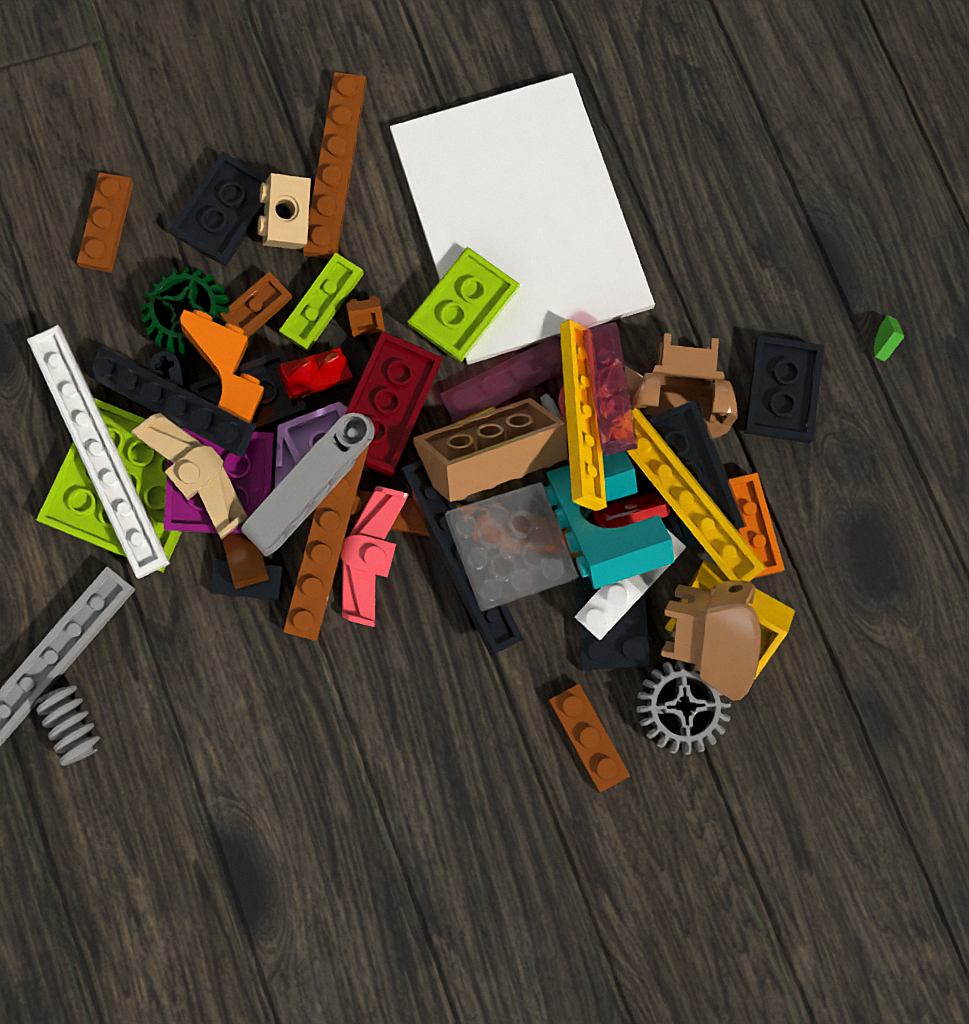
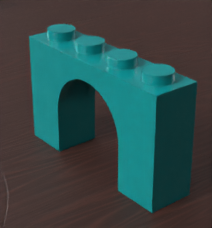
[544,447,675,589]

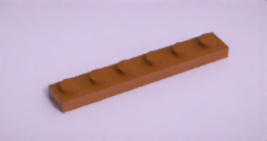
[303,72,367,259]
[283,444,370,641]

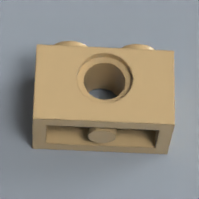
[258,173,311,250]

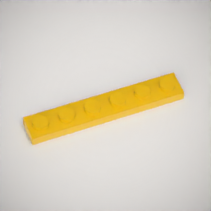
[560,319,607,512]
[610,408,767,582]

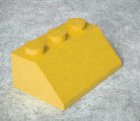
[665,559,795,679]

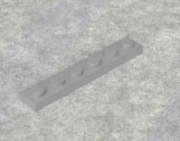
[0,566,136,746]

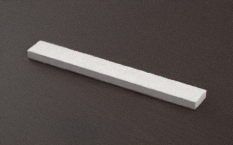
[27,325,170,579]

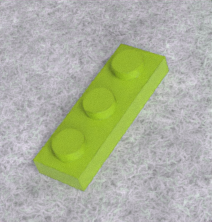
[279,252,363,352]

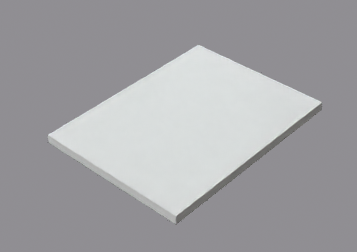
[390,73,655,365]

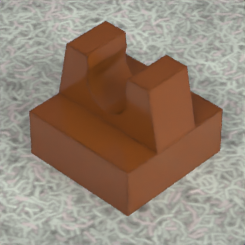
[347,296,385,337]

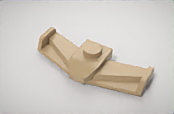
[132,413,248,540]

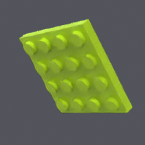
[36,398,182,573]

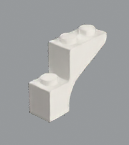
[575,530,686,640]

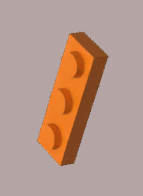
[729,473,785,578]

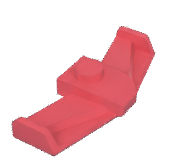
[340,486,409,627]

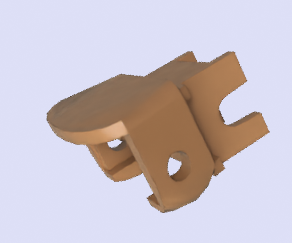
[626,333,738,439]
[661,580,761,701]

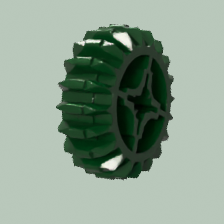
[140,266,230,356]

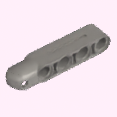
[241,413,375,556]

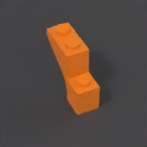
[180,309,264,421]

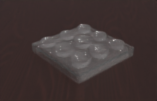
[445,482,579,612]

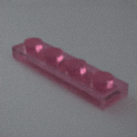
[583,322,638,456]
[440,335,563,423]

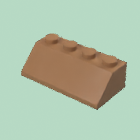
[414,398,568,502]

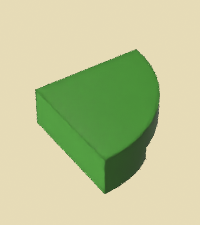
[874,315,904,361]

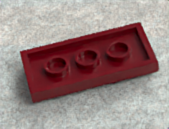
[345,331,443,477]

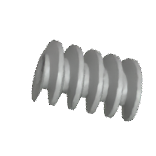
[35,685,100,766]

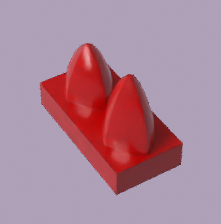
[277,348,353,400]
[593,492,670,528]

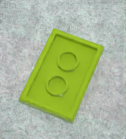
[407,246,520,364]

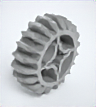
[636,660,731,755]

